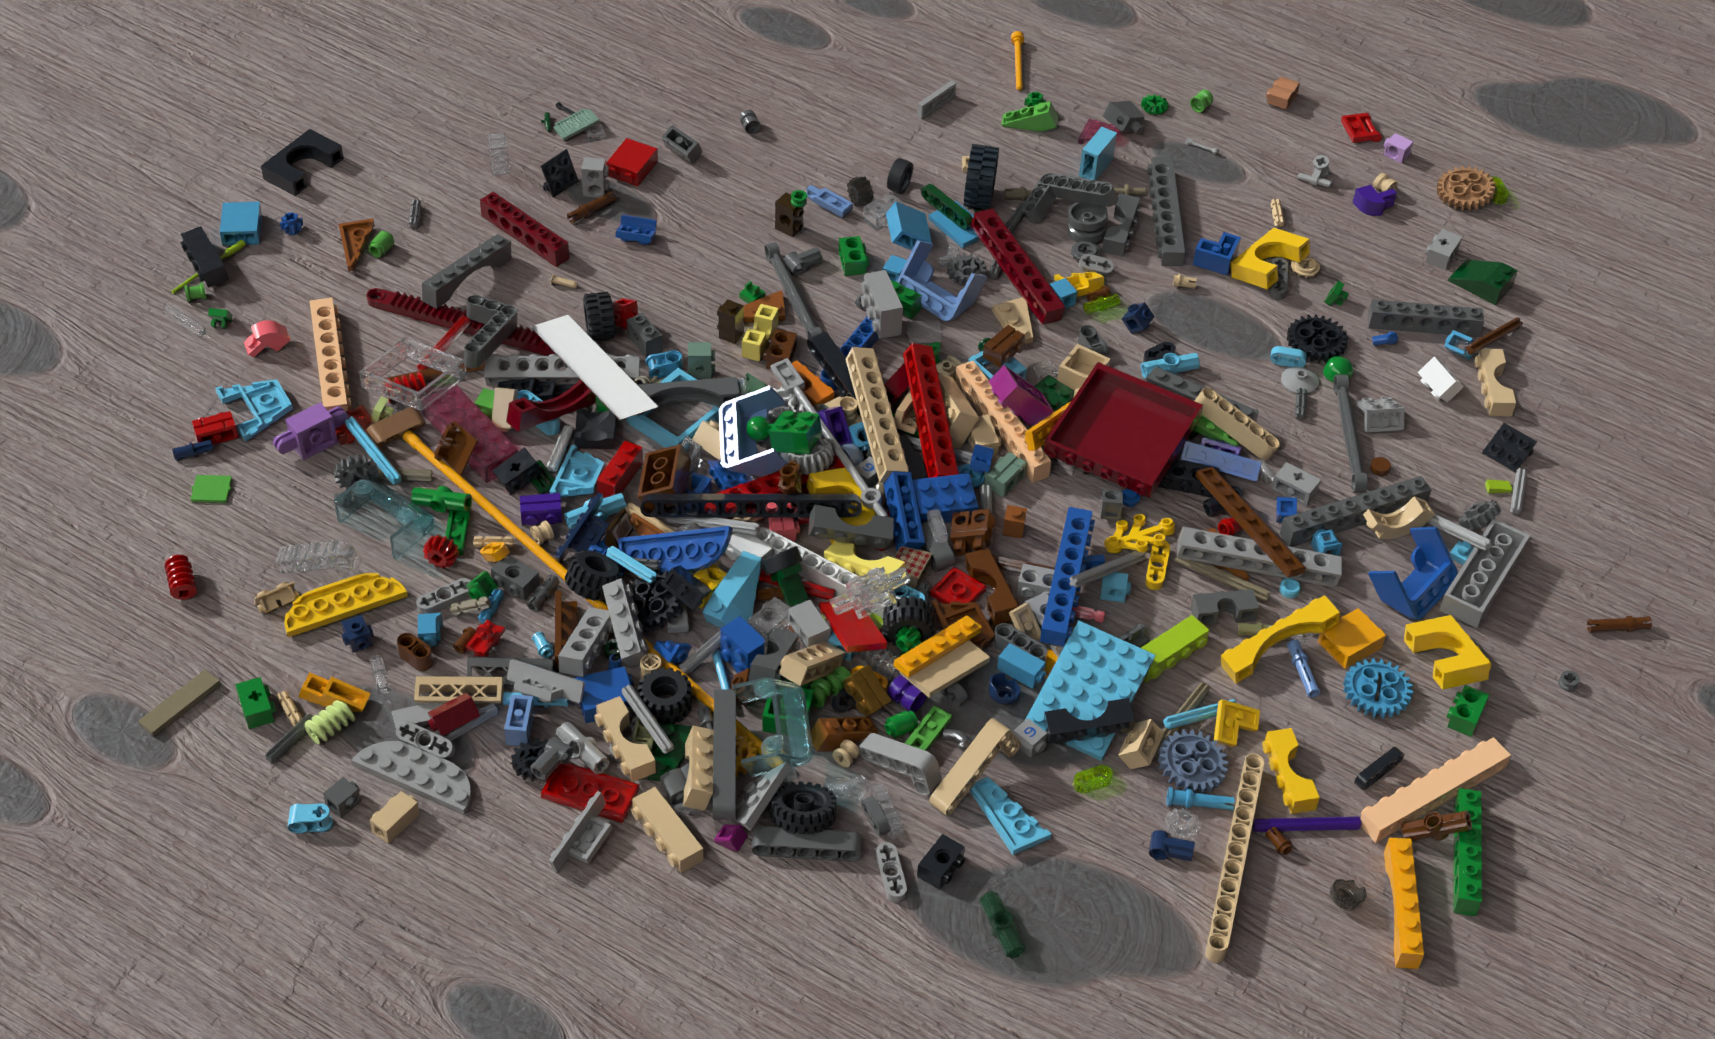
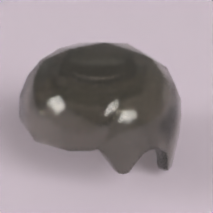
[1329,879,1367,911]

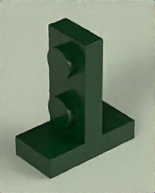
[770,563,809,608]

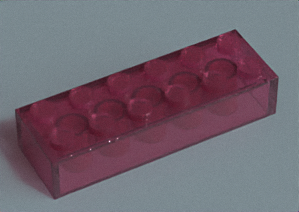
[420,381,518,483]

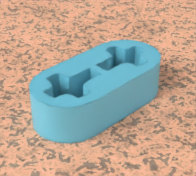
[1270,346,1307,367]

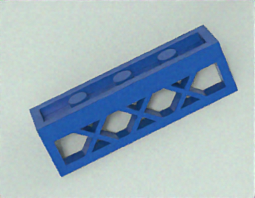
[1180,441,1262,481]

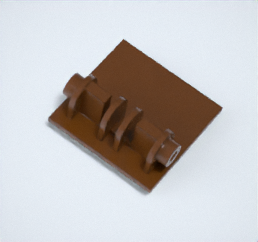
[434,420,478,475]

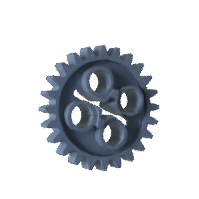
[1157,729,1228,794]

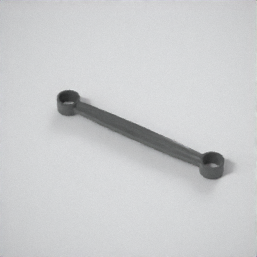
[764,242,822,339]
[1333,375,1367,492]

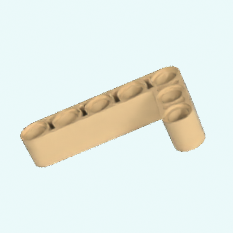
[929,718,1021,816]

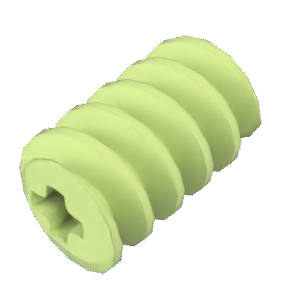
[305,700,355,745]

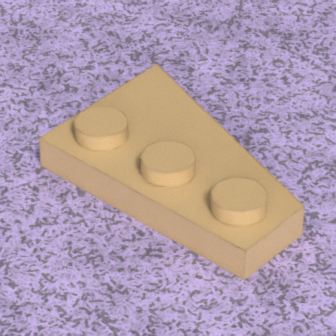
[992,297,1033,344]

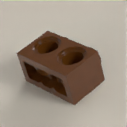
[763,329,797,369]

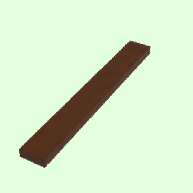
[1195,467,1306,578]

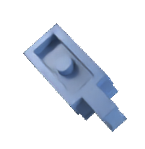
[806,185,853,218]

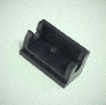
[661,565,712,610]

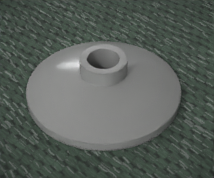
[1281,366,1319,394]

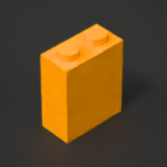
[1317,608,1386,669]

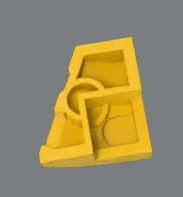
[1054,272,1104,297]

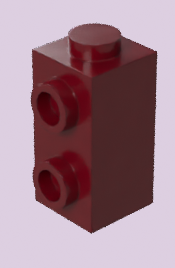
[427,693,480,736]

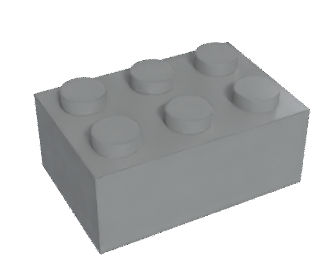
[861,270,903,339]

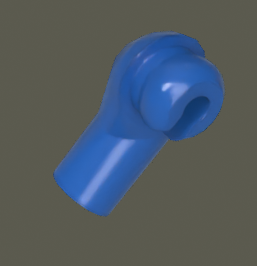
[1372,331,1398,346]

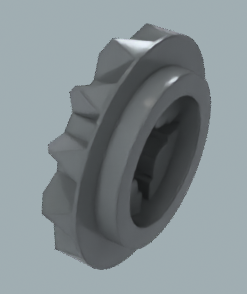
[1071,241,1100,263]

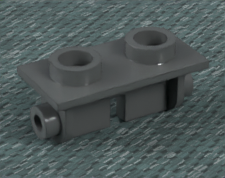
[1119,624,1150,647]

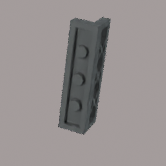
[467,656,555,684]

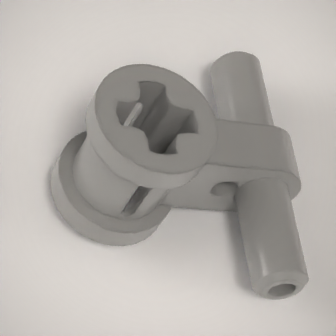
[1298,155,1332,188]

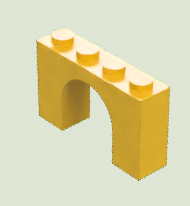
[1230,228,1310,289]
[806,468,876,544]
[1404,615,1491,690]

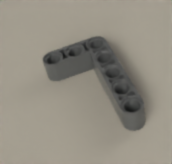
[1022,173,1118,223]
[464,295,518,368]

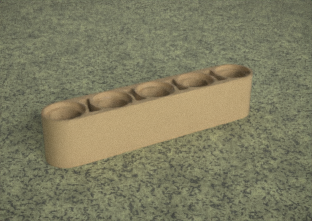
[1194,387,1280,460]

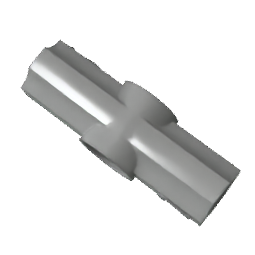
[556,722,610,774]

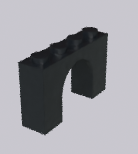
[261,129,344,196]

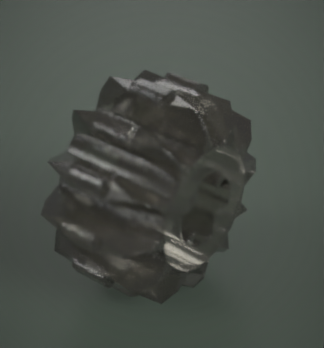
[847,176,874,207]

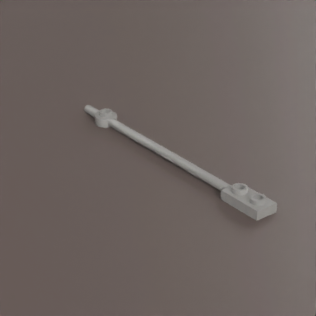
[770,358,889,517]

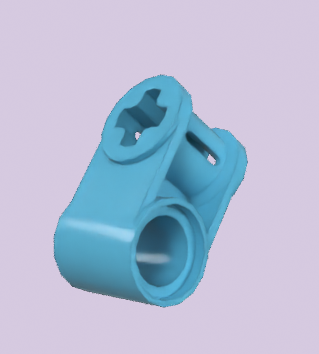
[287,803,333,834]

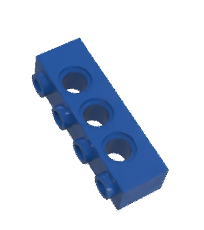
[883,471,925,551]

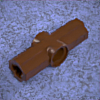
[1401,811,1472,841]

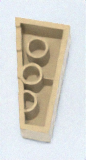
[938,373,979,449]

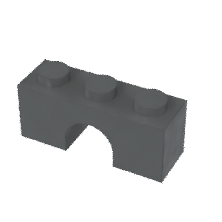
[1190,589,1259,626]

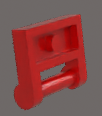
[1341,113,1382,143]

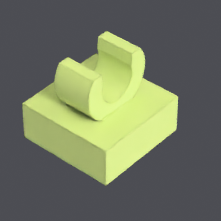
[370,396,394,423]

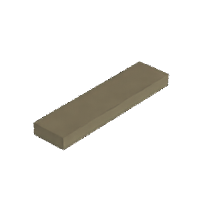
[138,669,220,737]

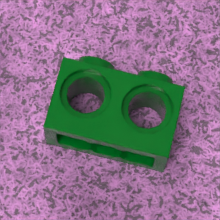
[838,236,869,276]
[1446,685,1489,737]

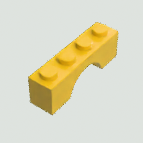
[1262,728,1320,814]

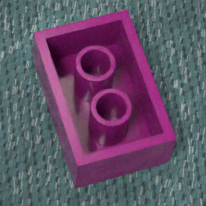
[988,365,1054,426]

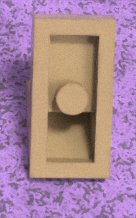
[1009,603,1041,643]

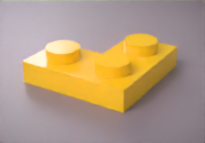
[1214,699,1260,747]

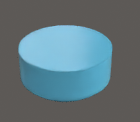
[1279,578,1301,598]

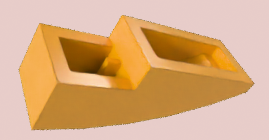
[298,672,371,712]

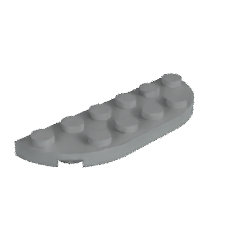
[351,741,471,815]

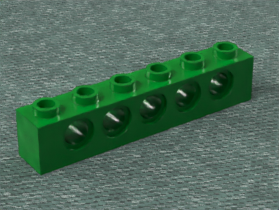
[1453,788,1482,916]

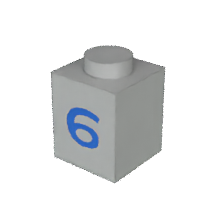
[855,456,879,488]
[1013,718,1047,758]

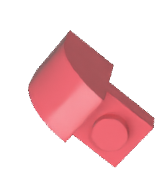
[244,320,291,358]

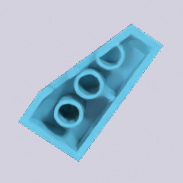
[702,550,762,628]

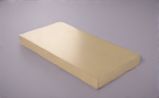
[900,640,990,698]

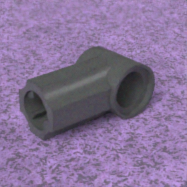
[783,247,823,276]
[530,737,574,780]

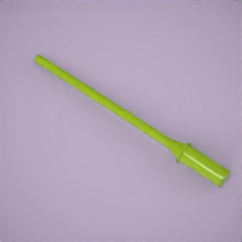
[171,239,246,294]

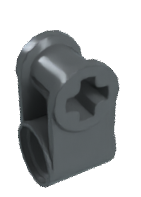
[1077,325,1109,356]

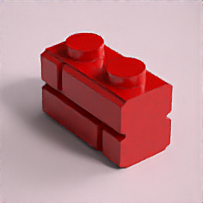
[191,411,238,445]

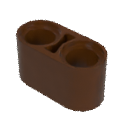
[397,633,433,671]

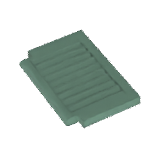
[553,108,600,141]

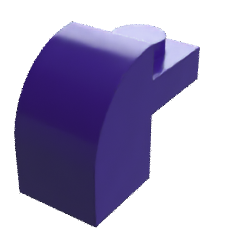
[1353,185,1397,216]

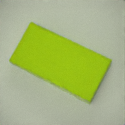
[1485,479,1513,494]

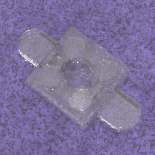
[830,567,911,619]

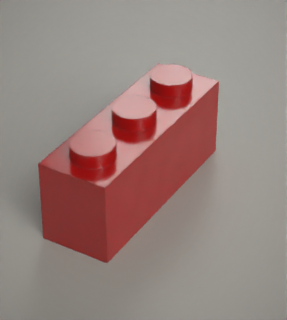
[597,441,643,498]

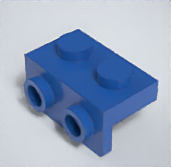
[615,215,657,245]

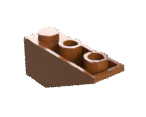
[808,716,878,752]

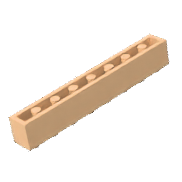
[1360,737,1511,843]

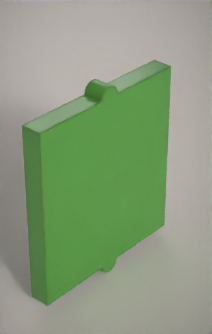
[190,475,232,503]

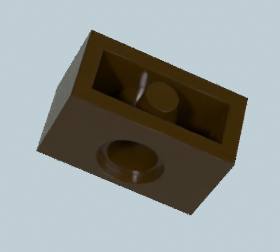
[775,192,804,237]

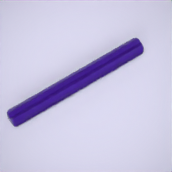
[1252,816,1361,832]

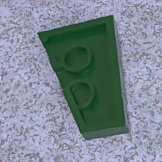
[648,723,692,782]

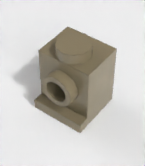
[936,354,962,381]

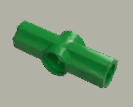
[411,486,473,513]

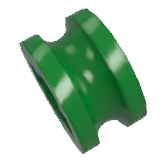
[791,190,807,208]

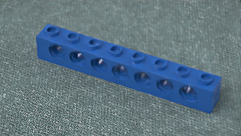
[1040,507,1095,646]

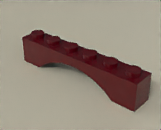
[506,380,597,432]

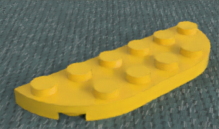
[284,573,408,638]

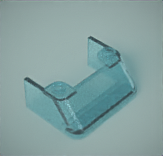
[334,480,435,560]
[732,677,813,777]

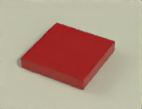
[929,567,987,604]

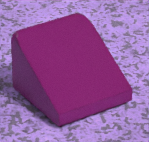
[713,824,747,852]

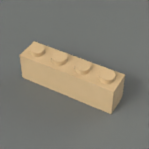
[631,787,703,873]

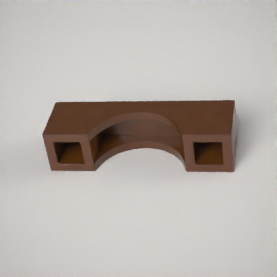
[965,548,1020,625]

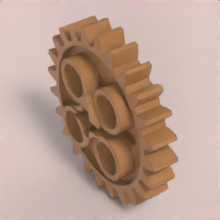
[1437,166,1495,211]

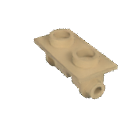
[254,581,299,614]

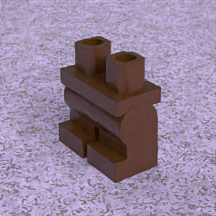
[950,509,995,556]

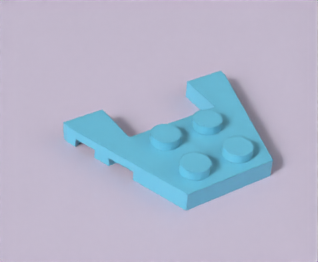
[215,379,293,441]

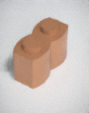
[1266,76,1300,110]

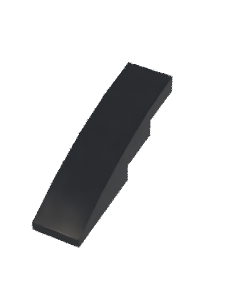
[497,378,575,401]

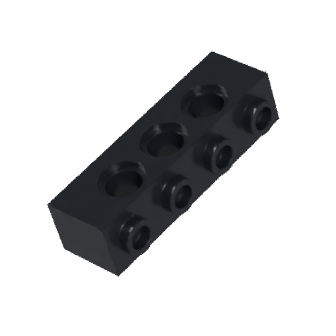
[1158,459,1219,498]

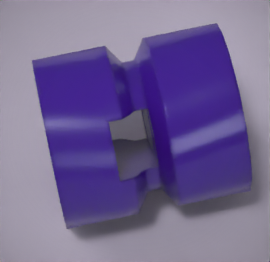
[887,674,927,712]

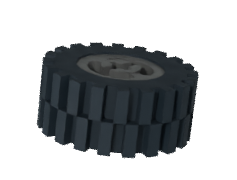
[963,144,999,210]

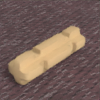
[1271,199,1285,227]
[473,536,514,548]
[277,691,303,726]

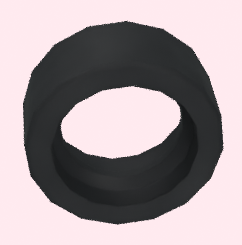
[887,158,913,194]
[761,546,803,575]

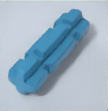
[478,589,504,623]

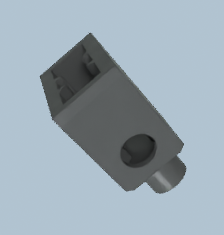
[1102,101,1145,135]

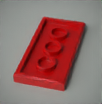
[818,599,887,653]
[540,763,640,823]

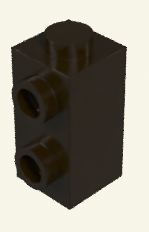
[717,299,744,344]

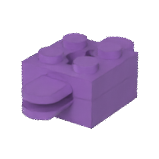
[273,402,349,460]

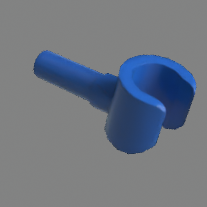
[607,654,622,670]

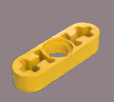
[1145,541,1170,590]

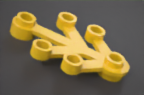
[1104,514,1175,553]

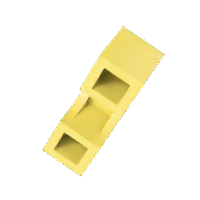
[742,304,778,362]

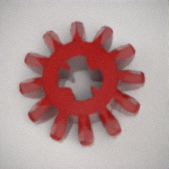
[423,534,459,569]

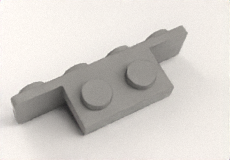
[507,659,585,703]
[549,791,612,873]

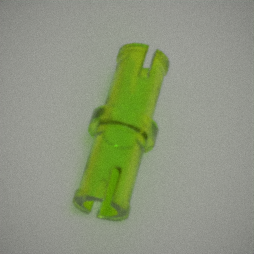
[1083,294,1121,314]

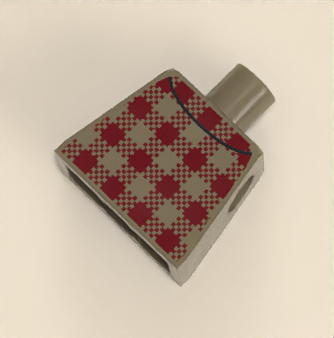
[882,546,932,590]

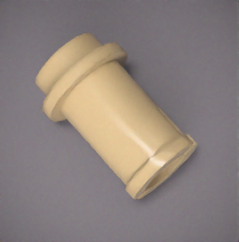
[1173,274,1197,289]

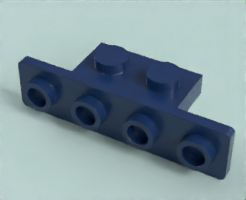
[555,493,609,564]

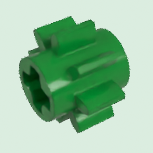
[1024,92,1046,107]
[895,626,922,652]

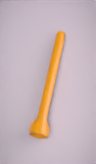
[1011,31,1024,91]

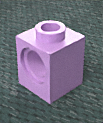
[1383,133,1413,164]

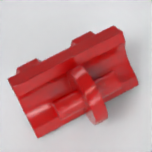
[466,619,505,657]

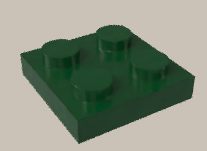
[1034,374,1074,412]

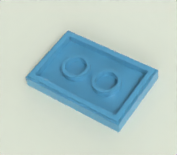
[928,201,980,249]

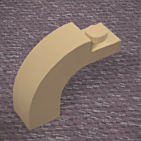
[1363,496,1435,539]

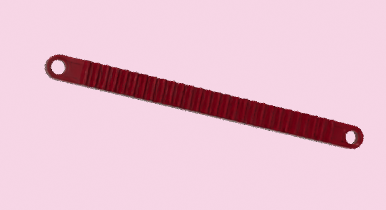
[366,288,608,356]

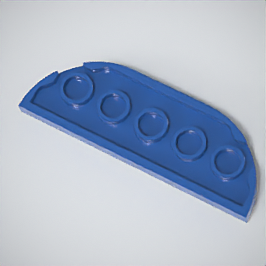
[618,526,733,574]

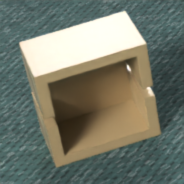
[1057,344,1111,390]

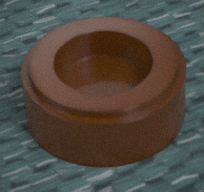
[1370,457,1391,476]

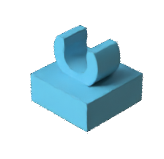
[1450,541,1474,565]

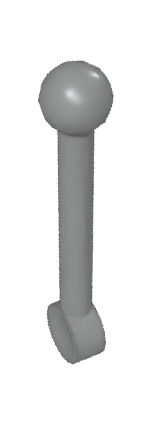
[1185,138,1219,155]

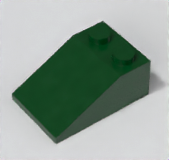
[1448,260,1518,305]

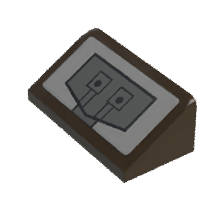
[605,508,634,549]

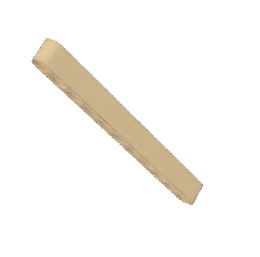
[1205,753,1264,963]

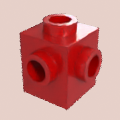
[612,298,638,329]

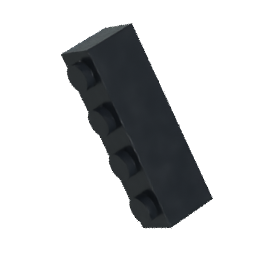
[180,226,229,288]

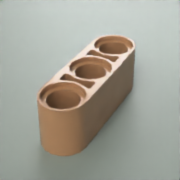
[366,406,426,447]

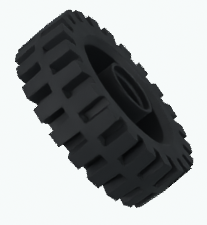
[771,781,837,834]

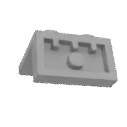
[1356,397,1405,433]

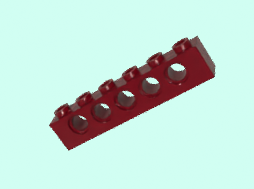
[480,192,569,267]

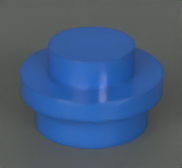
[1122,489,1140,507]

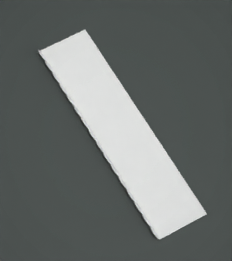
[528,315,658,420]

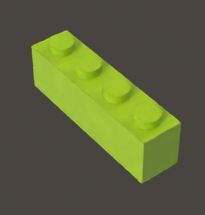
[1141,615,1209,682]

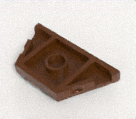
[931,601,995,651]

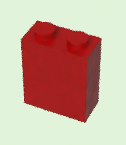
[606,138,658,186]

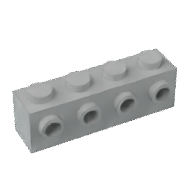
[602,579,648,667]

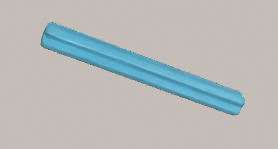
[345,417,402,485]

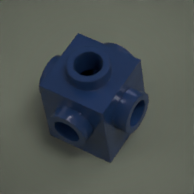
[1122,302,1155,334]
[341,615,374,653]

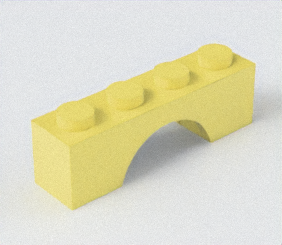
[824,541,907,591]

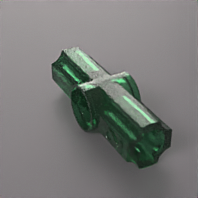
[979,891,1025,959]

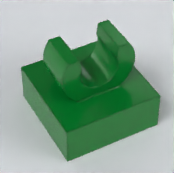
[1324,280,1349,306]
[739,281,765,303]
[208,308,233,329]

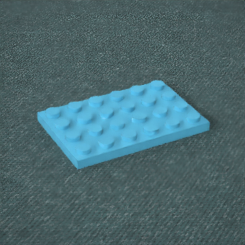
[1025,620,1155,761]

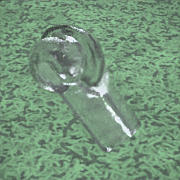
[938,245,959,266]

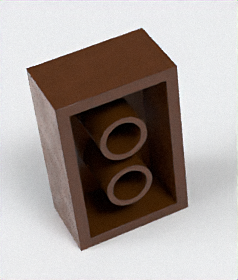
[637,444,691,509]

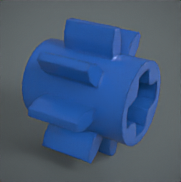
[280,212,303,235]

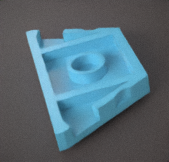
[549,445,605,497]

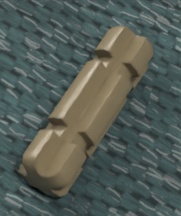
[450,597,491,616]

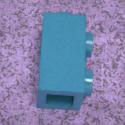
[997,643,1046,689]

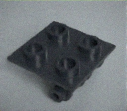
[541,149,579,197]
[1482,423,1537,472]

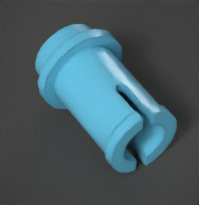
[532,632,554,658]

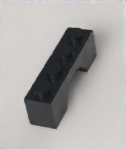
[1043,698,1135,745]

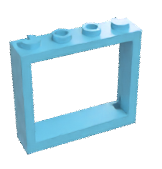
[626,368,720,451]

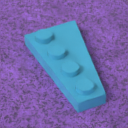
[970,777,1052,855]

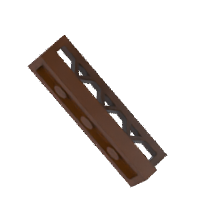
[555,591,577,672]

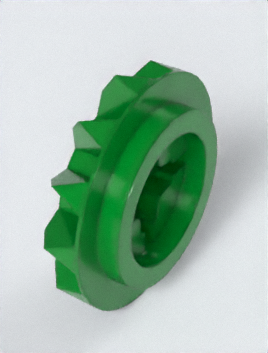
[1141,94,1168,114]

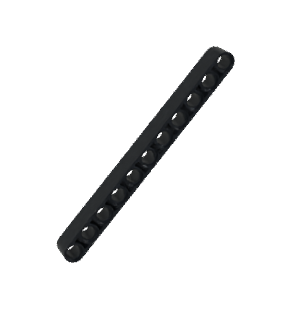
[807,332,928,480]
[640,494,862,517]

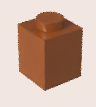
[1003,505,1027,539]

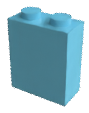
[1079,127,1117,180]

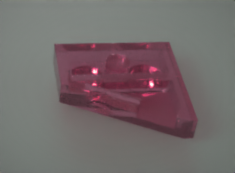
[1078,119,1121,144]

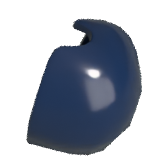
[989,673,1021,705]

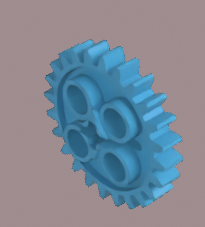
[1343,658,1413,719]

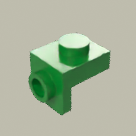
[465,571,498,600]

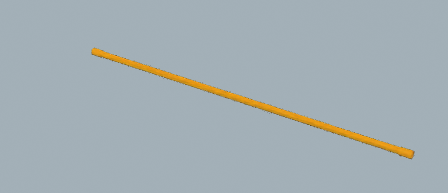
[402,430,786,768]

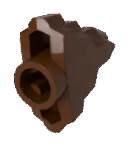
[778,460,803,506]

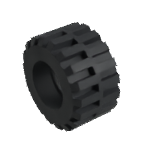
[583,291,616,341]
[565,550,622,601]
[883,596,935,646]
[638,668,692,724]

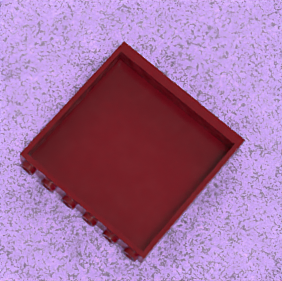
[1044,362,1203,498]

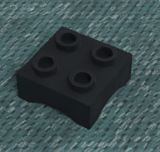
[574,409,617,449]

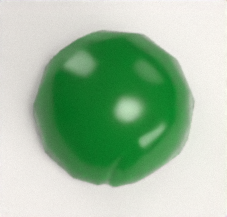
[1323,356,1354,383]

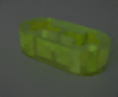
[1491,176,1509,205]
[1073,765,1113,794]

